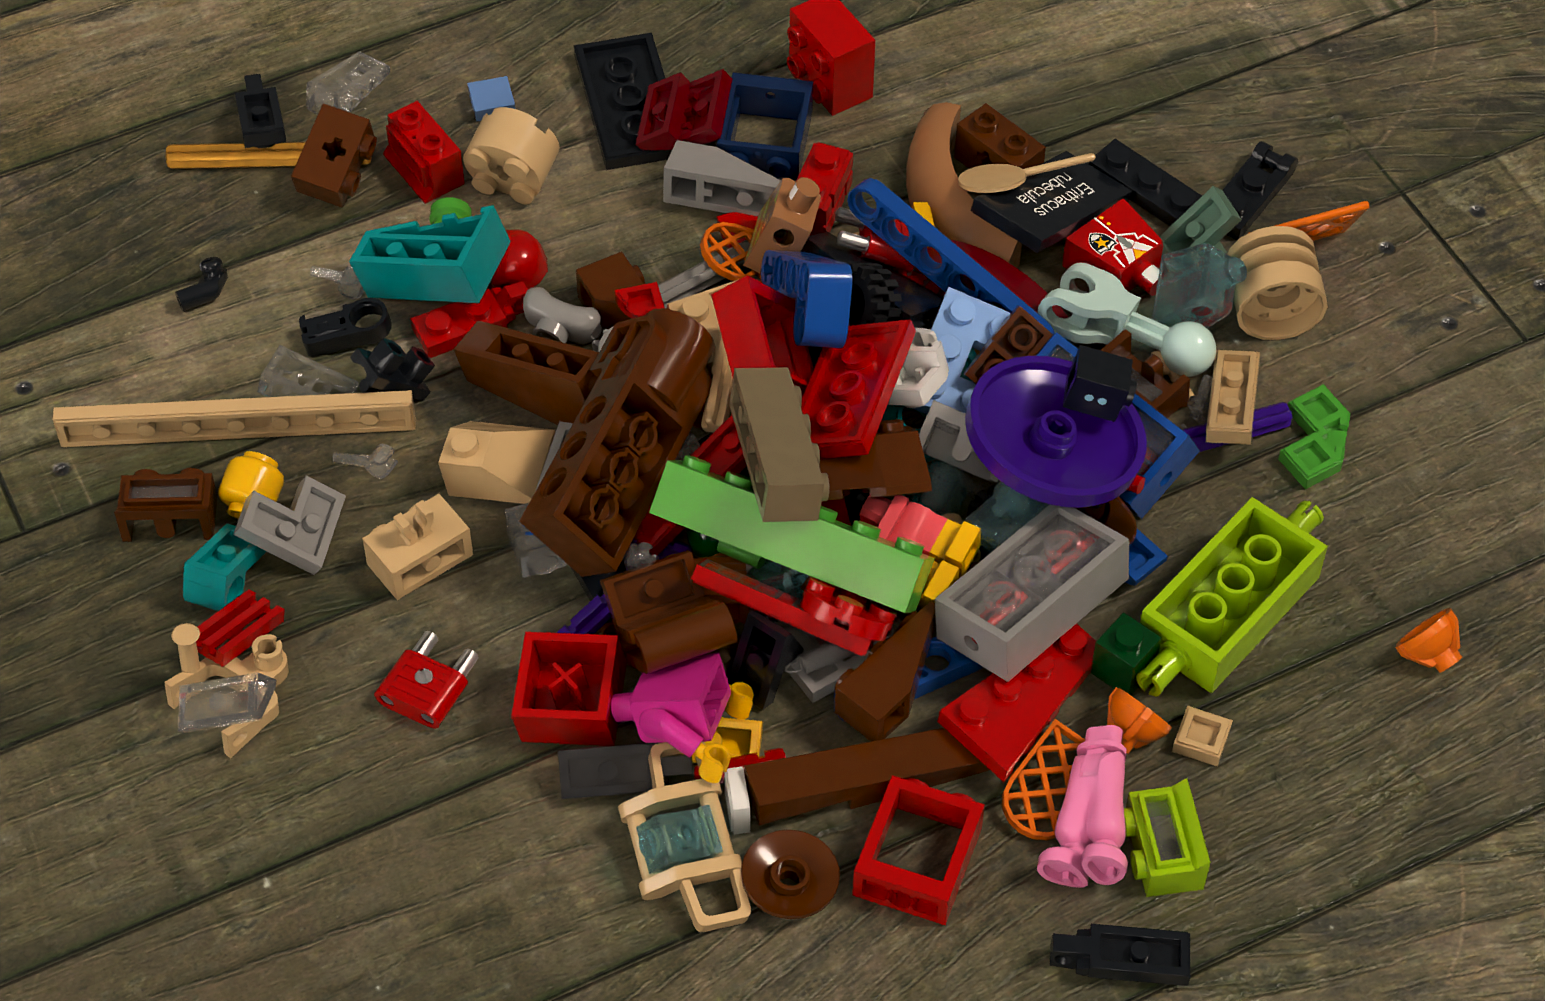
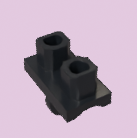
[350,338,435,401]

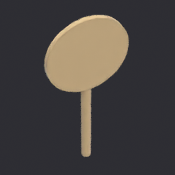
[958,153,1096,193]

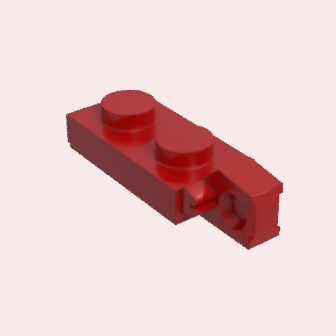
[410,281,528,358]

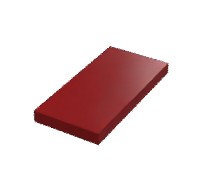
[801,320,916,459]

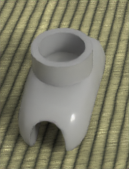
[523,287,602,345]

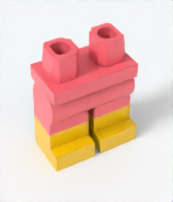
[859,494,981,609]

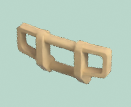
[618,742,751,932]

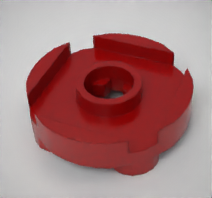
[800,577,897,641]

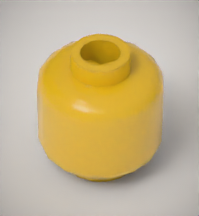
[218,451,284,519]

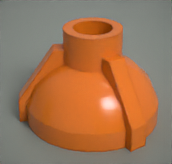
[1395,608,1462,673]
[1107,687,1172,754]

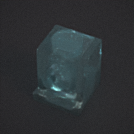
[636,805,723,874]

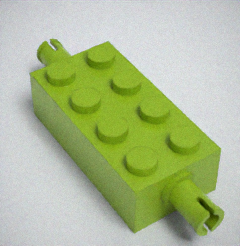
[1136,497,1328,697]

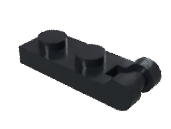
[1223,141,1298,240]

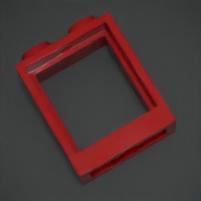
[711,275,814,396]
[852,775,985,926]

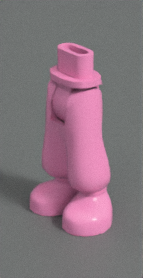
[1037,725,1128,888]

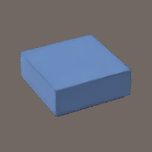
[467,76,516,121]

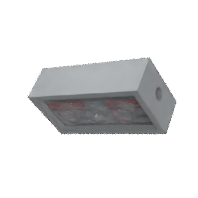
[935,505,1129,682]

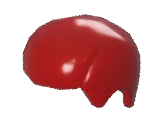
[490,229,548,289]

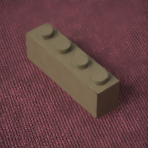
[729,367,829,522]

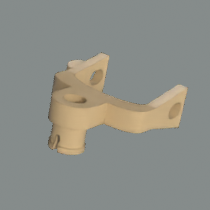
[164,623,289,759]

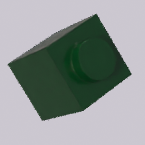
[1091,612,1162,695]

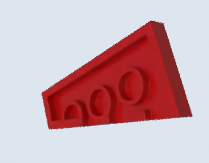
[937,623,1096,782]

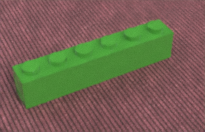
[649,455,935,613]

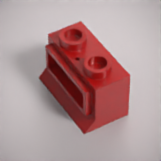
[383,100,465,204]

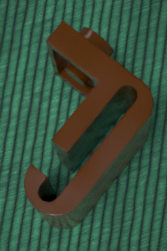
[600,550,737,674]

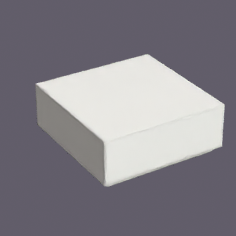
[724,766,750,835]

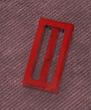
[196,589,285,667]

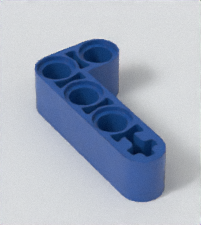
[761,250,853,349]

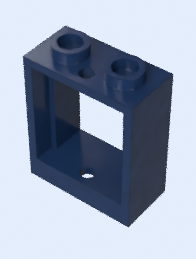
[717,72,813,181]

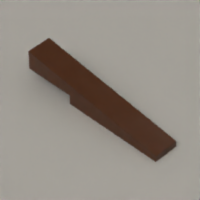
[744,728,1030,826]

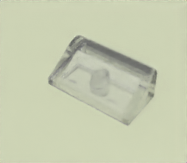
[178,672,276,733]

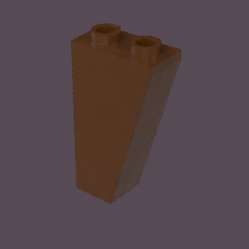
[453,321,599,425]

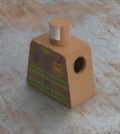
[743,177,821,274]

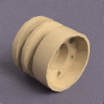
[1225,226,1328,340]

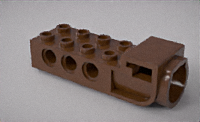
[519,308,715,577]

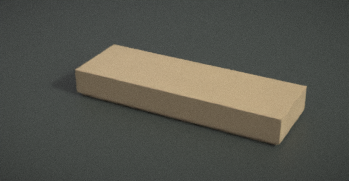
[1206,350,1260,445]

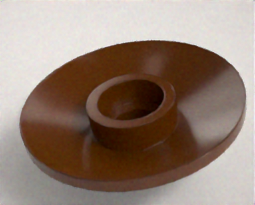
[741,830,840,919]

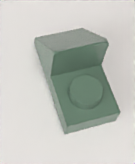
[1160,186,1242,274]

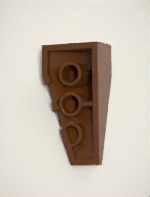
[751,419,932,500]

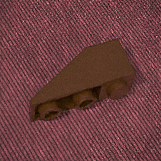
[835,601,936,742]

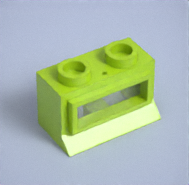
[1124,778,1211,897]

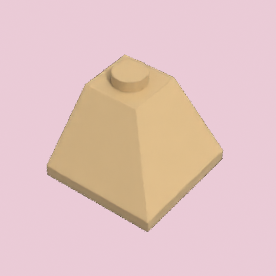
[438,421,556,504]

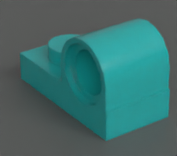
[183,523,267,611]

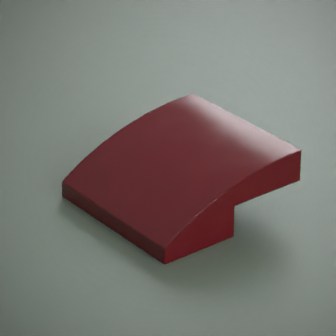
[636,69,733,150]

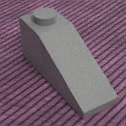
[663,140,781,216]

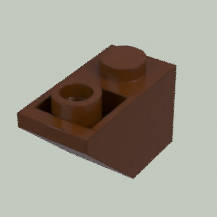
[576,251,645,329]

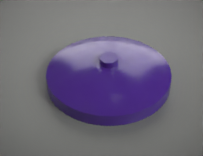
[965,356,1147,508]

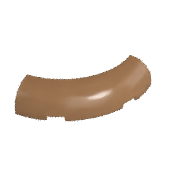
[906,102,1022,268]

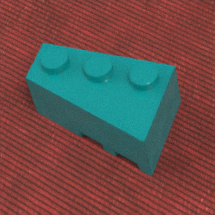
[349,205,511,303]

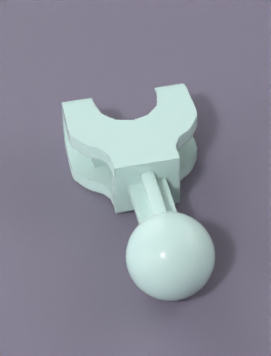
[1038,262,1216,377]

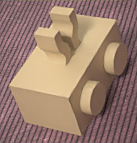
[362,494,473,600]

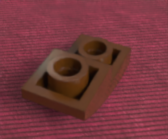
[964,305,1053,384]

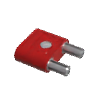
[835,207,915,272]
[374,631,478,729]

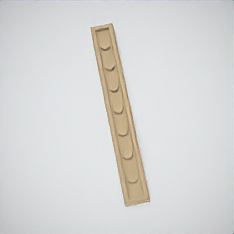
[53,390,416,447]

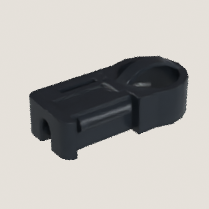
[299,297,392,357]

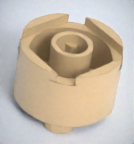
[463,107,560,205]

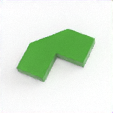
[1278,384,1351,490]

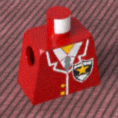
[1062,199,1168,296]

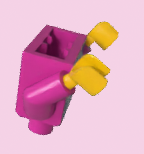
[611,652,754,783]

